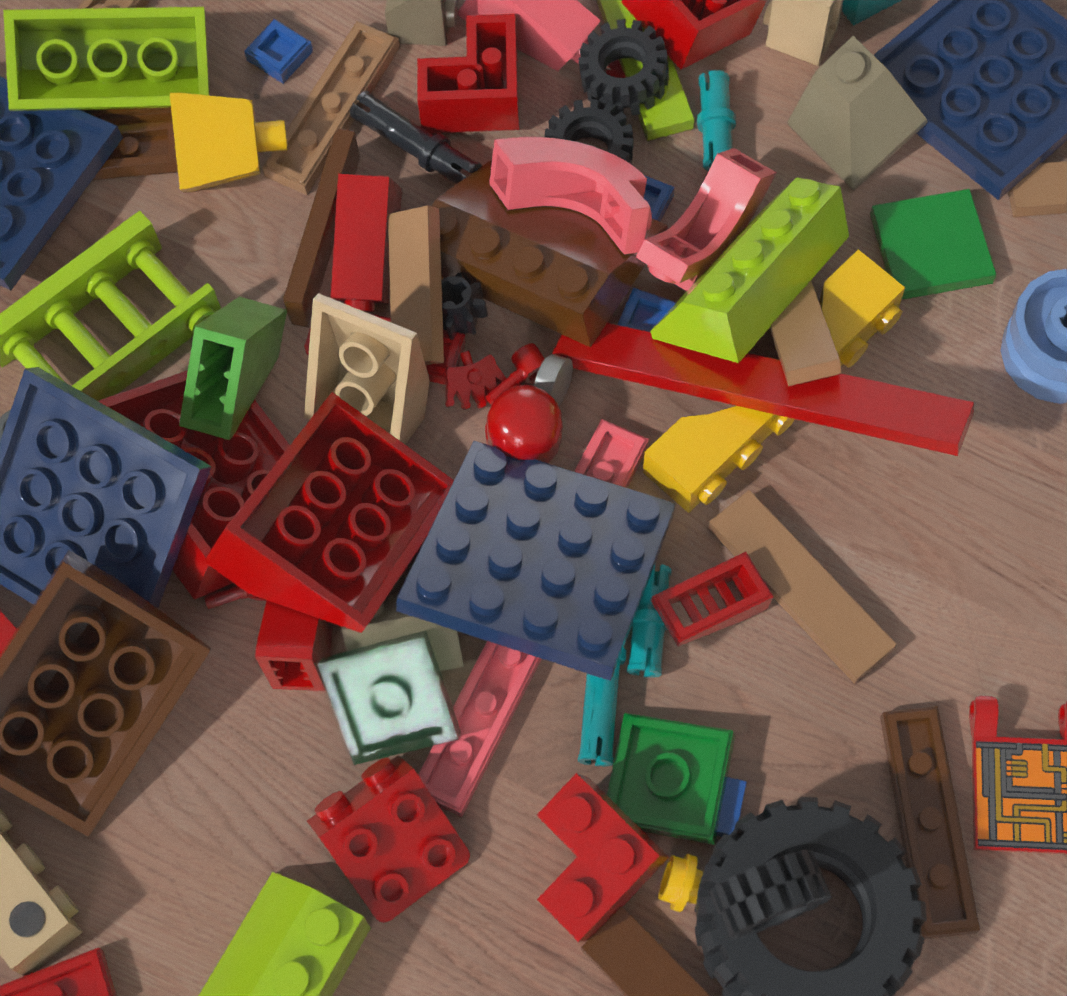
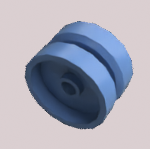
[1000,269,1067,404]

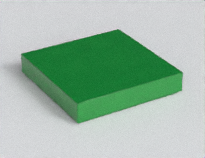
[870,189,996,300]
[607,713,735,845]

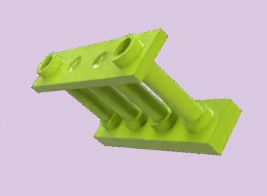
[0,210,221,401]

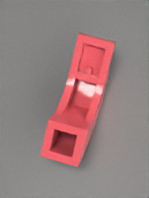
[489,137,652,254]
[636,148,777,291]

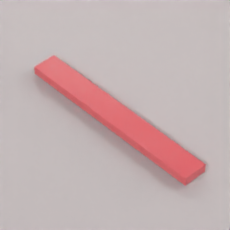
[418,419,649,817]

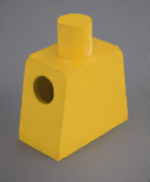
[170,93,287,193]

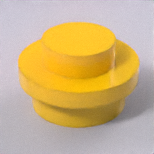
[658,854,704,912]

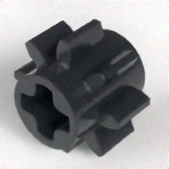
[441,273,488,340]

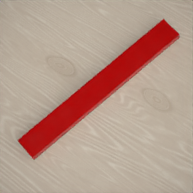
[552,323,974,456]

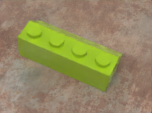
[3,7,209,111]
[650,177,849,363]
[199,871,371,996]

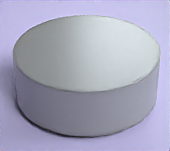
[534,354,573,406]

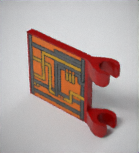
[969,696,1067,854]

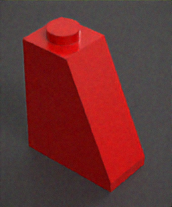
[331,174,402,312]
[255,600,333,691]

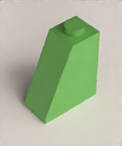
[179,296,287,440]

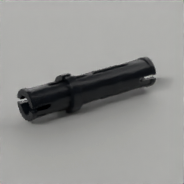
[350,91,482,184]

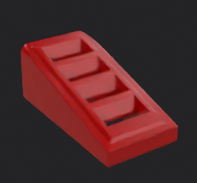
[651,552,774,646]

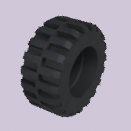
[694,797,927,996]

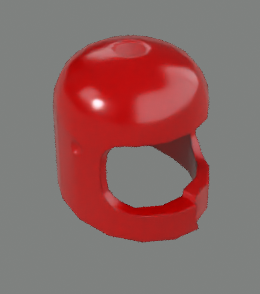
[485,385,563,464]

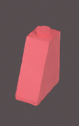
[458,0,601,71]

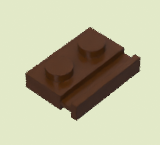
[81,108,178,180]

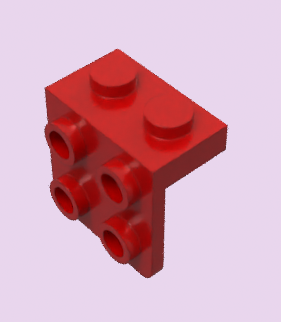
[307,755,470,923]

